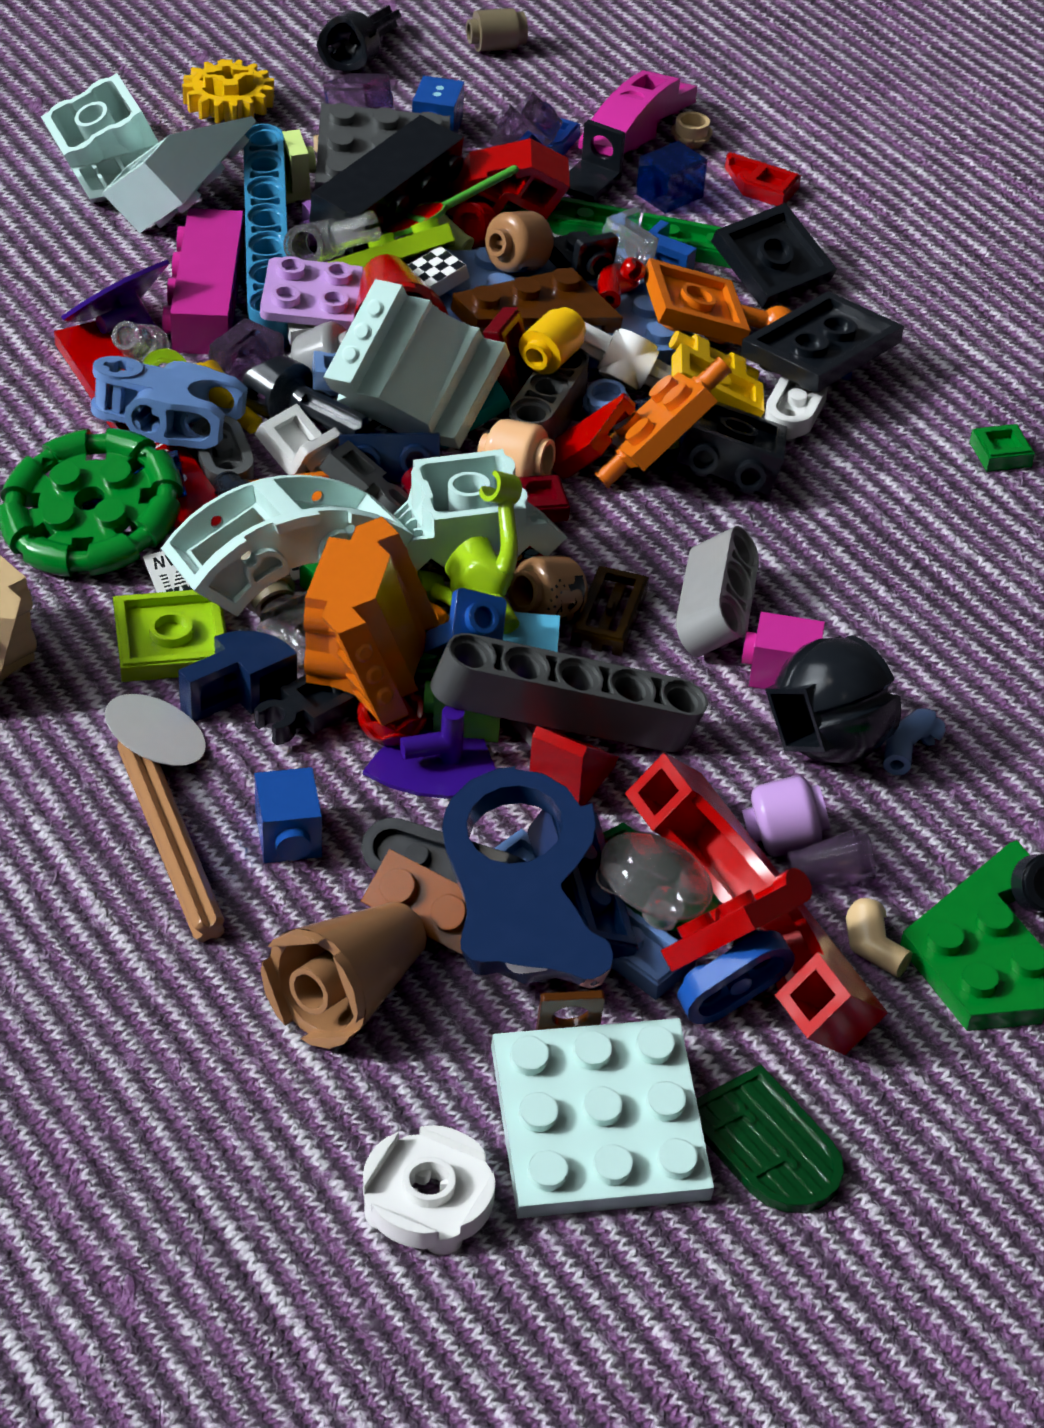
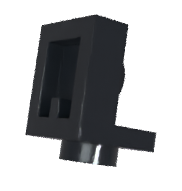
[549,231,619,281]

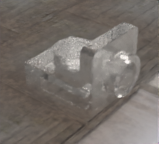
[602,207,659,282]

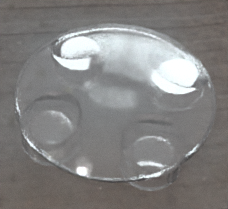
[596,832,713,930]

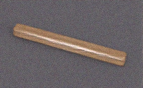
[117,739,225,942]

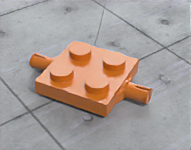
[594,356,732,489]

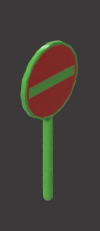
[383,165,519,237]

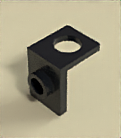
[565,120,625,203]

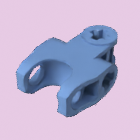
[90,356,247,449]

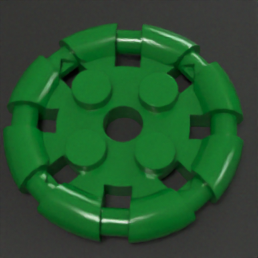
[0,428,183,577]

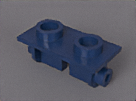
[338,432,440,483]

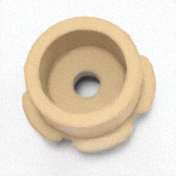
[671,111,713,149]

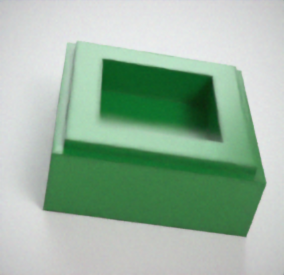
[969,424,1035,472]

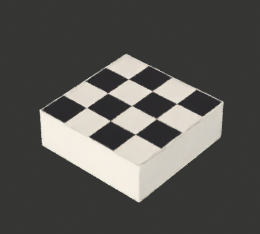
[408,246,470,296]

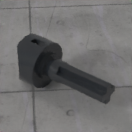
[316,5,401,71]
[242,355,374,434]

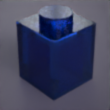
[636,141,708,214]

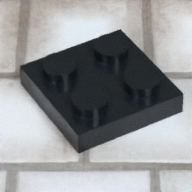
[711,203,837,309]

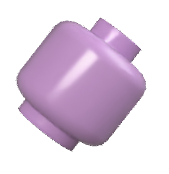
[742,775,830,857]

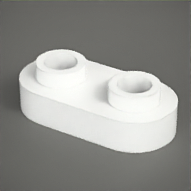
[765,376,828,439]

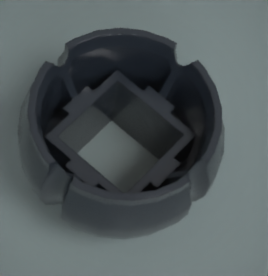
[765,635,901,764]

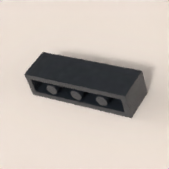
[309,115,464,254]

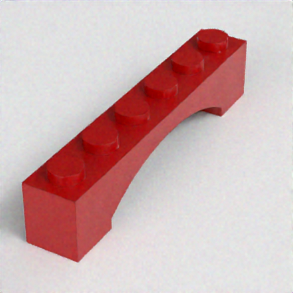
[624,753,888,1055]

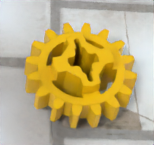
[182,59,274,123]

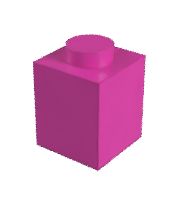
[741,612,825,689]

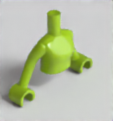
[417,470,522,634]

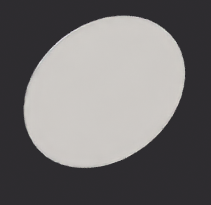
[105,694,206,766]

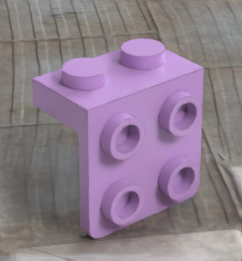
[260,256,363,330]

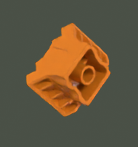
[303,516,439,726]

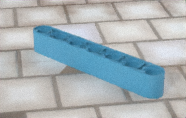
[243,123,290,352]

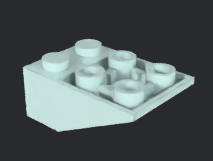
[102,116,256,233]

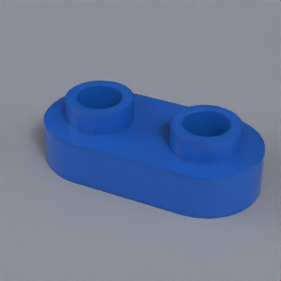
[677,930,795,1024]

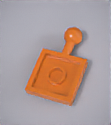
[644,258,792,346]

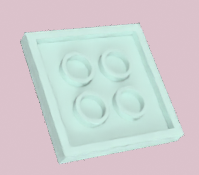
[491,1018,714,1219]

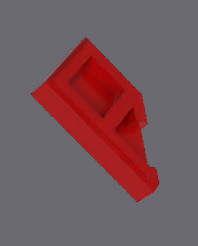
[725,152,801,206]
[552,393,635,479]

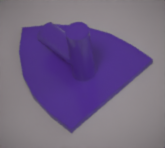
[61,260,170,344]
[363,706,496,799]

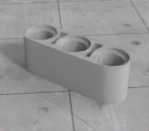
[676,526,759,657]

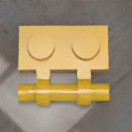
[669,330,765,417]

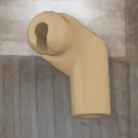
[846,898,912,978]

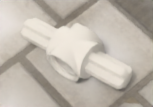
[580,321,672,391]

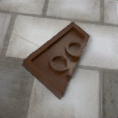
[451,267,623,335]

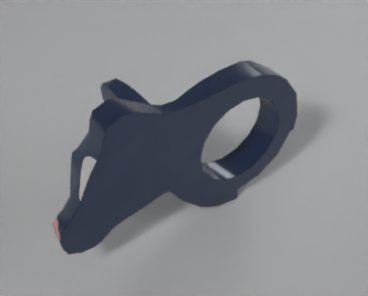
[442,766,613,988]

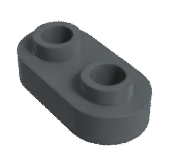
[192,416,254,485]

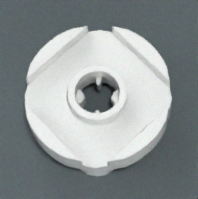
[363,1125,495,1255]

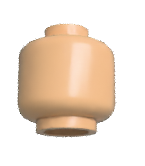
[478,419,556,477]

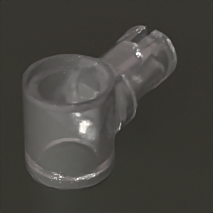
[283,211,381,262]

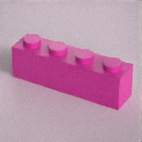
[162,208,244,355]

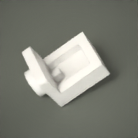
[255,404,341,475]

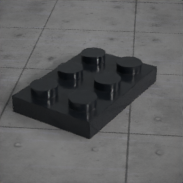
[741,291,904,392]

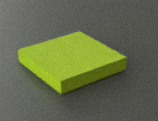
[113,590,227,682]

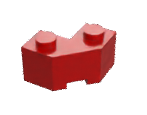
[447,138,570,220]

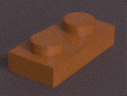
[361,849,467,957]

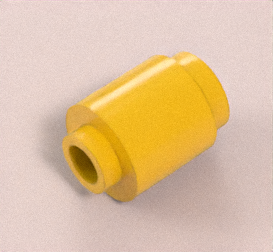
[519,307,586,374]

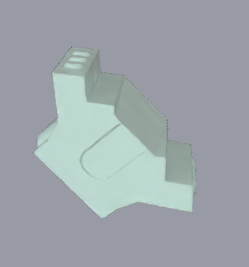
[41,74,159,203]
[323,279,510,449]
[393,449,568,571]

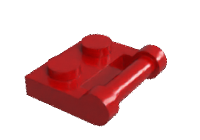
[660,868,812,972]

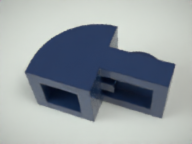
[178,631,297,722]

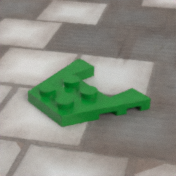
[900,840,1044,1031]

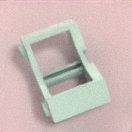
[161,474,414,617]

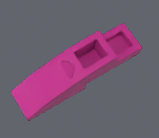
[578,70,697,157]

